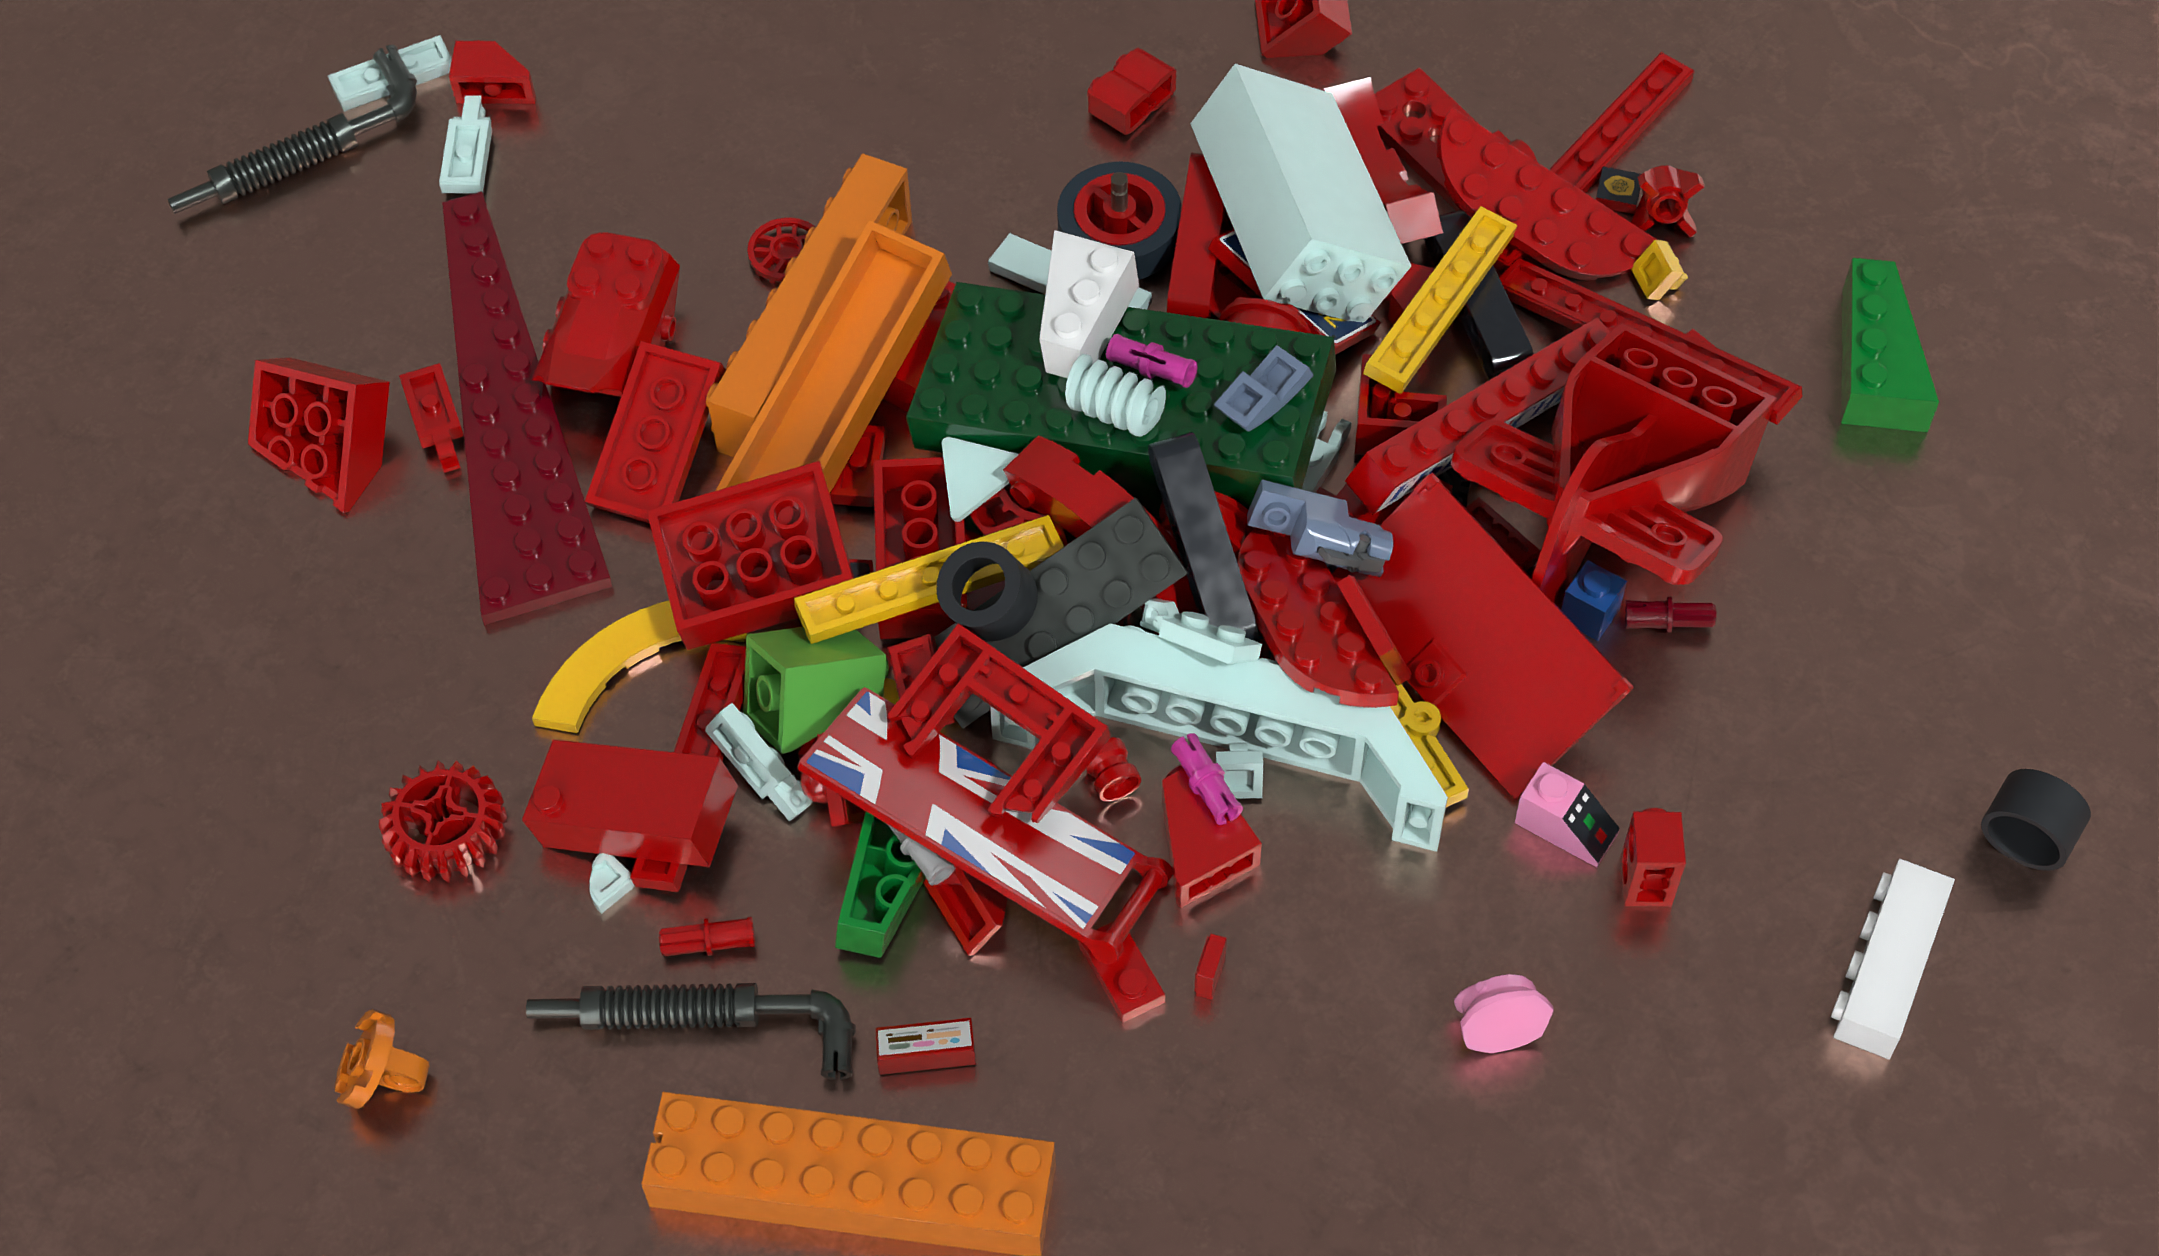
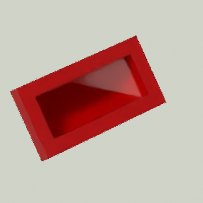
[923,864,1008,955]

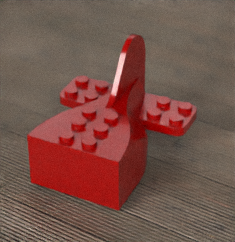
[1451,323,1777,607]

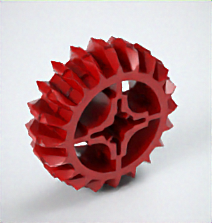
[379,760,507,883]

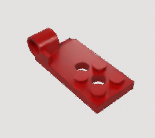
[1375,67,1537,211]

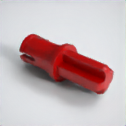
[659,916,755,956]

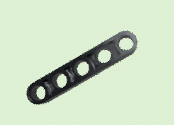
[1424,210,1534,380]
[1148,432,1260,643]

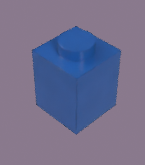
[1561,560,1627,641]

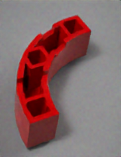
[1322,77,1443,244]
[1003,435,1198,635]

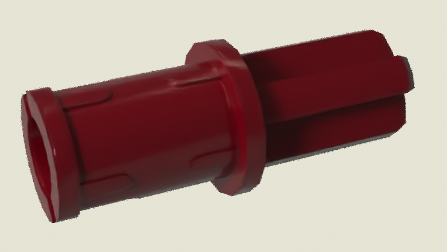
[1625,597,1717,633]

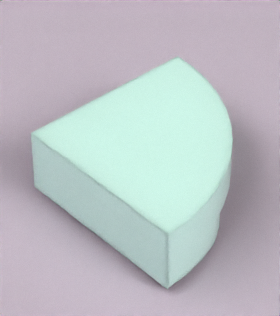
[589,853,635,914]

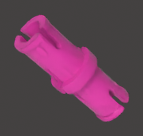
[1106,334,1198,388]
[1171,733,1243,825]

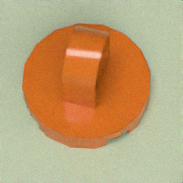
[335,1009,430,1109]

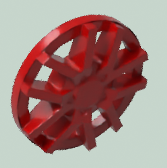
[747,217,815,284]

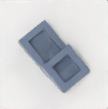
[1214,345,1314,432]

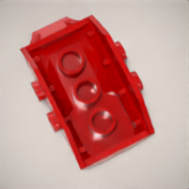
[532,232,680,397]

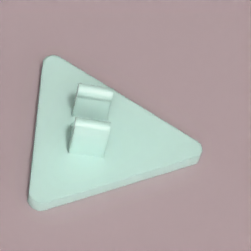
[942,437,1019,522]

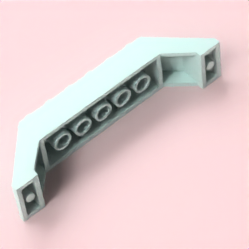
[990,623,1448,852]

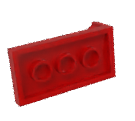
[584,341,726,523]

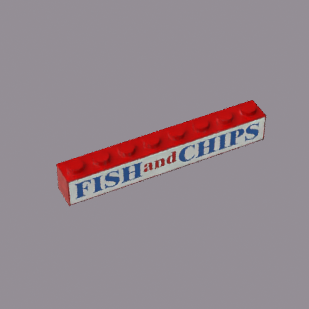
[1345,317,1610,514]

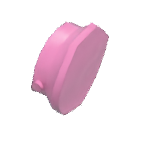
[1454,974,1554,1053]

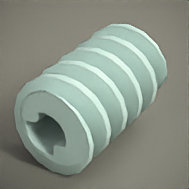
[1065,354,1166,437]

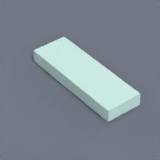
[328,35,452,111]

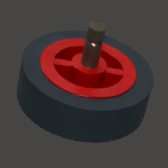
[1057,161,1182,280]

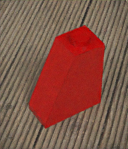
[1162,765,1262,908]

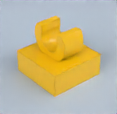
[1631,240,1688,300]

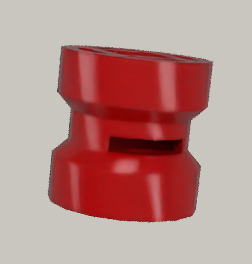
[1086,737,1142,802]

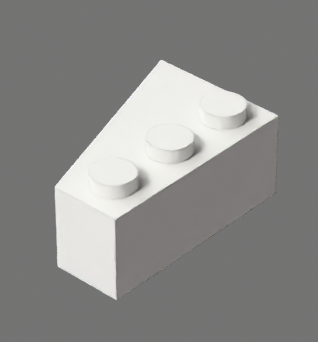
[1039,230,1139,378]

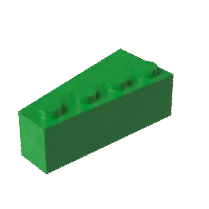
[1841,257,1939,433]
[835,811,926,958]

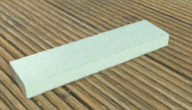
[988,233,1152,309]

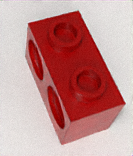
[1621,808,1686,907]

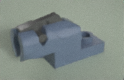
[1247,480,1393,577]

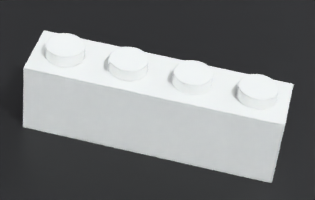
[1831,858,1955,1060]

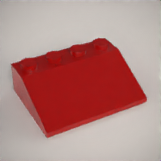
[647,461,854,650]

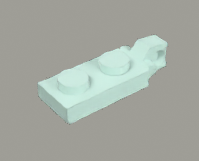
[439,96,492,193]
[1140,599,1262,664]
[705,703,814,821]

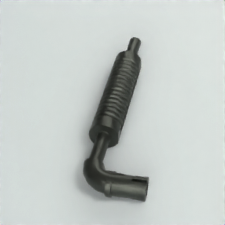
[167,45,417,214]
[526,983,856,1080]

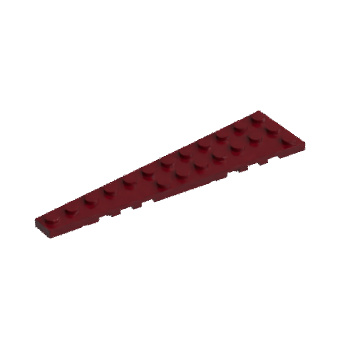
[442,191,613,625]

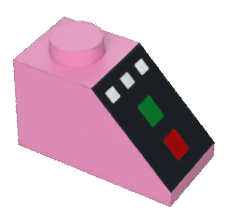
[1515,762,1620,868]

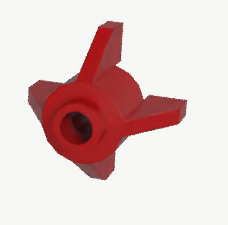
[1631,165,1705,237]

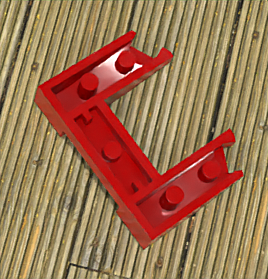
[887,623,1111,823]

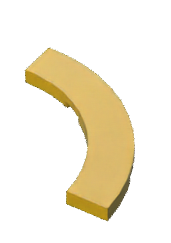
[532,601,747,733]

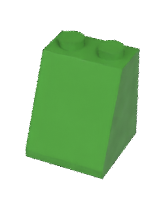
[743,627,889,754]

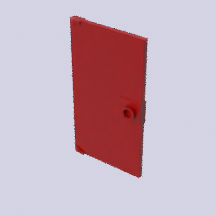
[1332,473,1634,800]

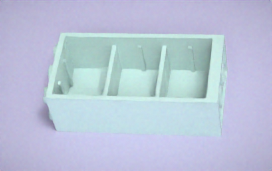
[1190,64,1411,323]

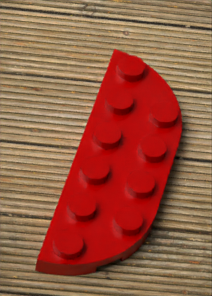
[1437,107,1657,281]
[1237,527,1399,708]

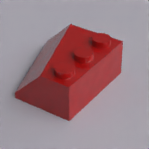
[248,358,390,513]

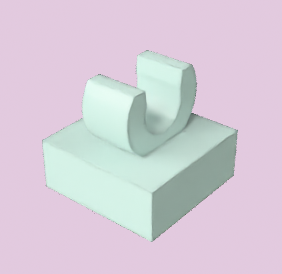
[1216,743,1263,799]

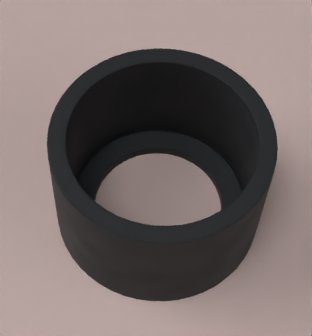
[937,541,1037,641]
[1981,769,2091,871]

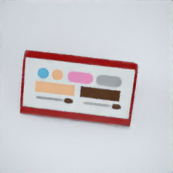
[875,1018,976,1075]

